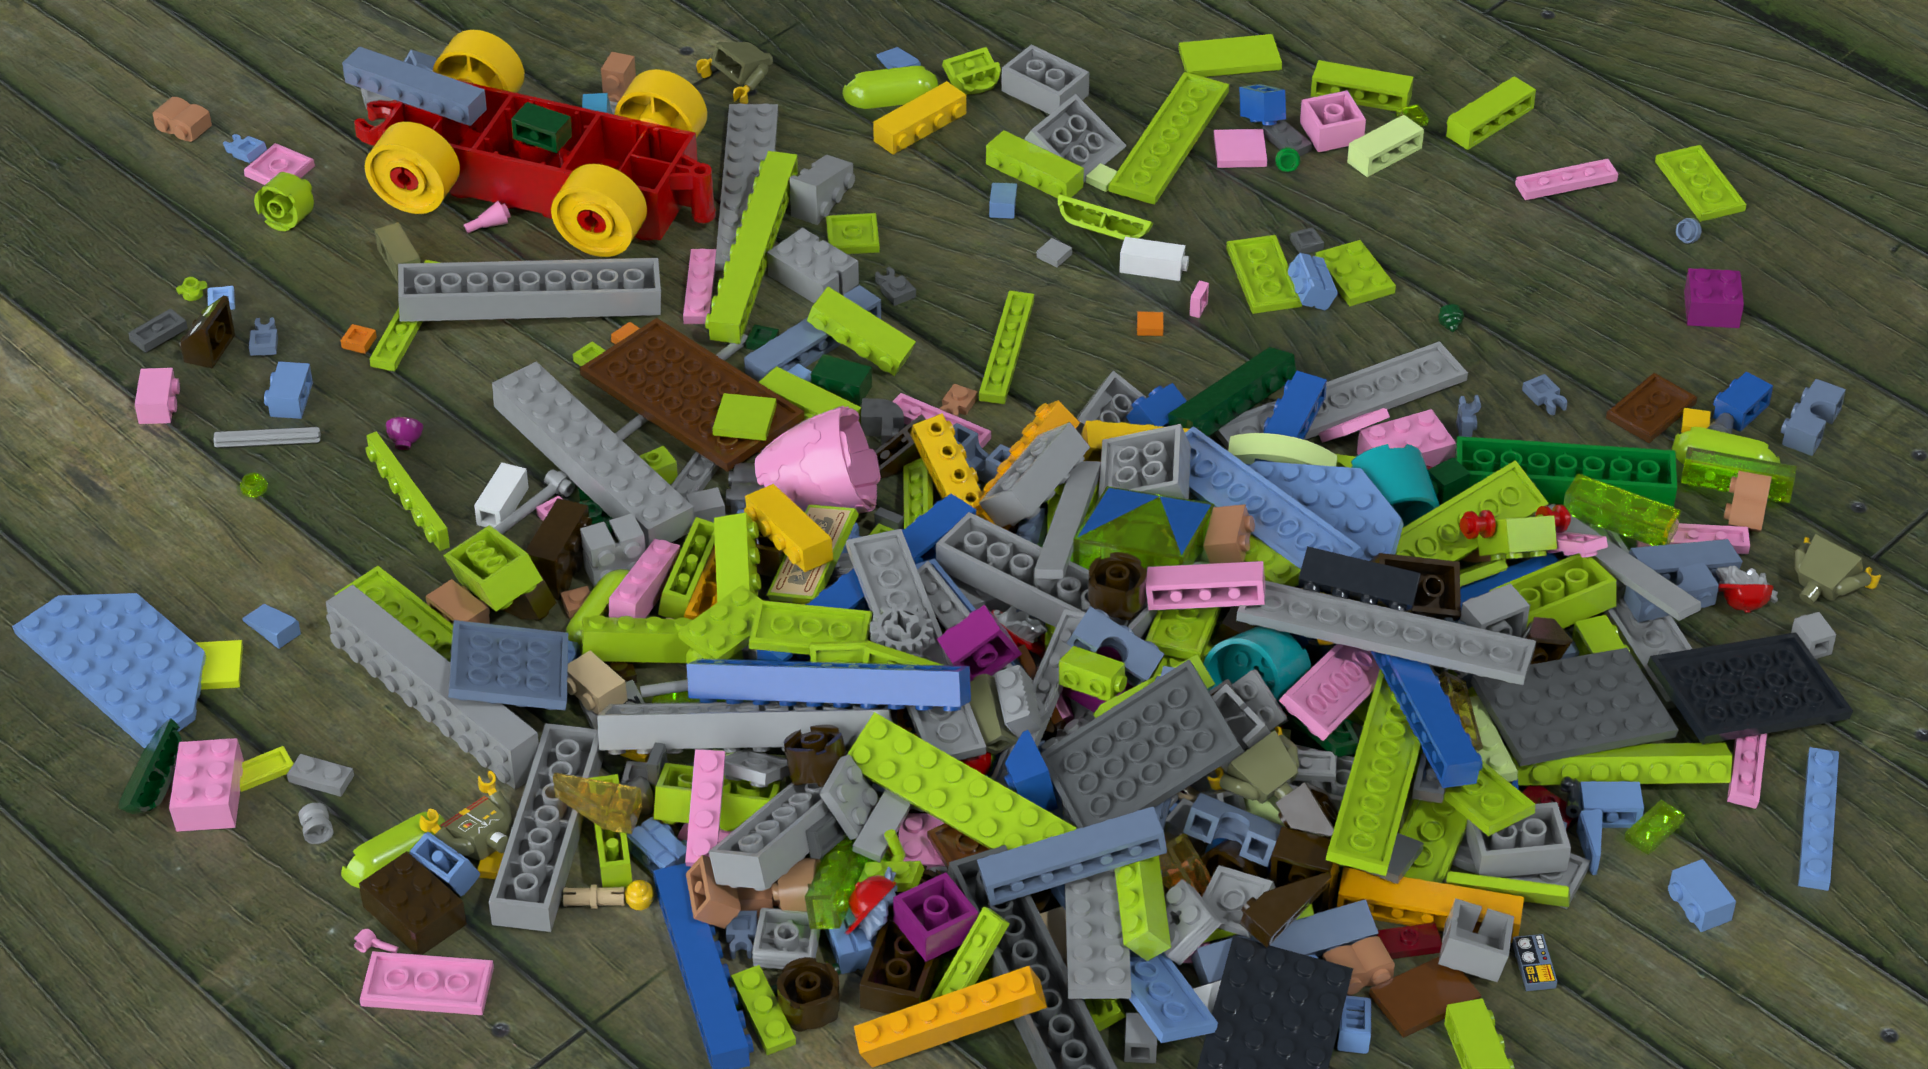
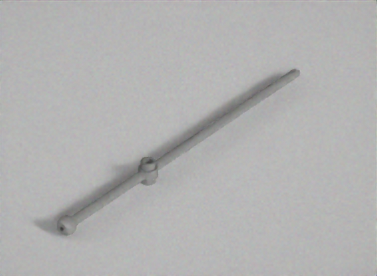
[494,334,748,535]

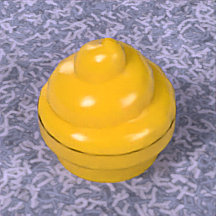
[624,880,655,910]

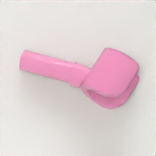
[354,929,399,953]

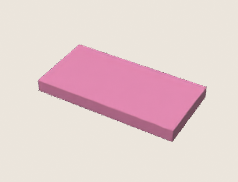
[360,951,494,1015]

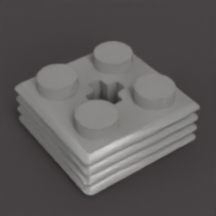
[1164,879,1221,965]
[752,908,821,969]

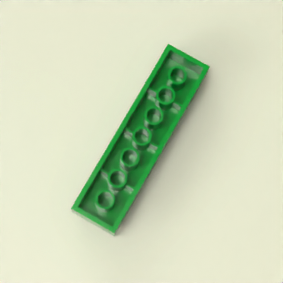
[1454,436,1677,512]

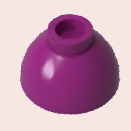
[386,417,423,450]

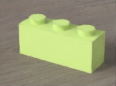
[1347,115,1424,177]

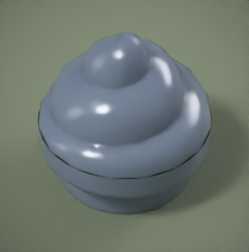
[1676,218,1702,243]

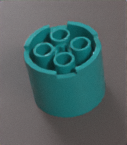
[1351,444,1440,527]
[1203,626,1311,710]

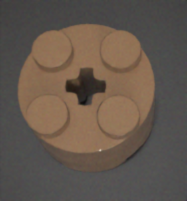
[772,857,827,917]

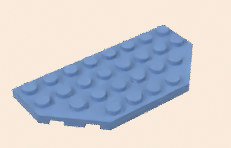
[1177,461,1404,561]
[12,593,206,749]

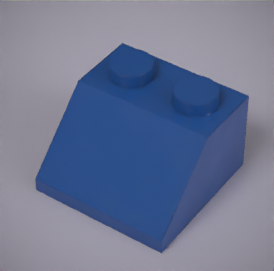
[1004,730,1058,812]

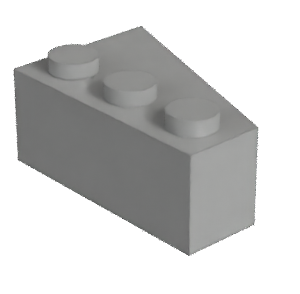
[789,155,855,225]

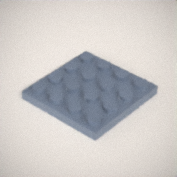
[448,620,568,710]

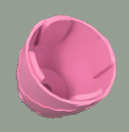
[755,405,881,514]

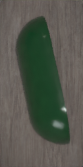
[118,718,182,814]

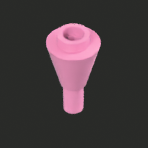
[464,201,511,233]

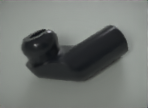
[1559,776,1582,818]

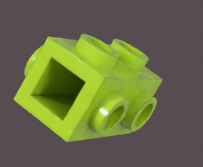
[1059,646,1127,701]

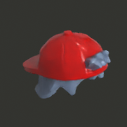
[844,867,897,941]

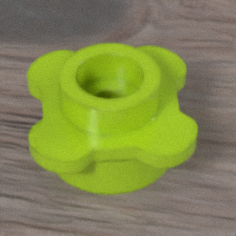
[176,277,207,301]

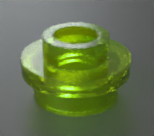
[240,473,268,497]

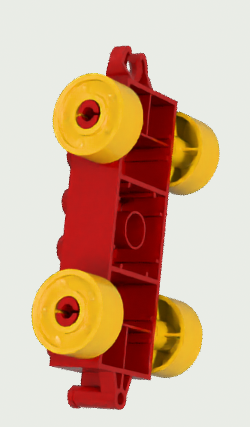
[354,30,716,257]

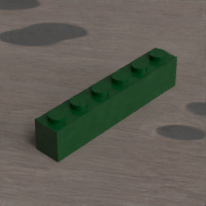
[1168,347,1296,436]

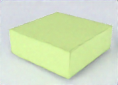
[1086,163,1117,192]

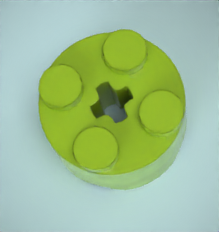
[254,172,314,231]

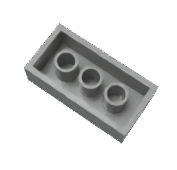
[979,422,1090,527]

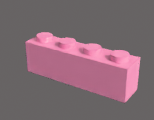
[609,539,680,618]
[1146,561,1266,610]

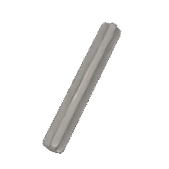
[213,427,321,448]

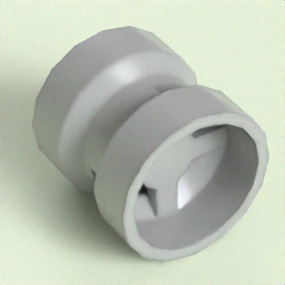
[298,803,334,844]

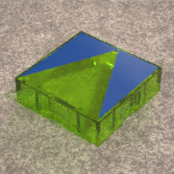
[1073,486,1215,571]

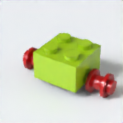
[1460,505,1571,561]

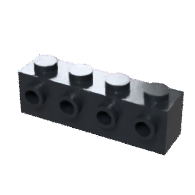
[1299,546,1421,613]

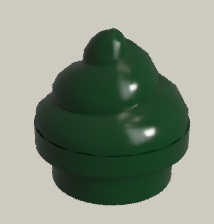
[1438,304,1464,332]

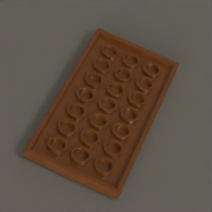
[580,318,804,472]

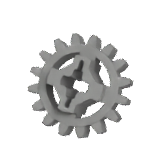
[870,602,933,655]

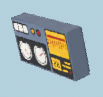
[1512,934,1557,991]

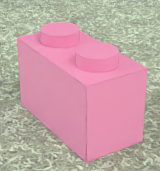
[135,368,180,424]

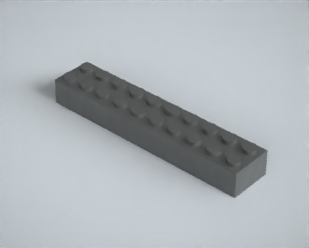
[948,845,1117,1069]

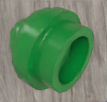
[1275,147,1300,172]

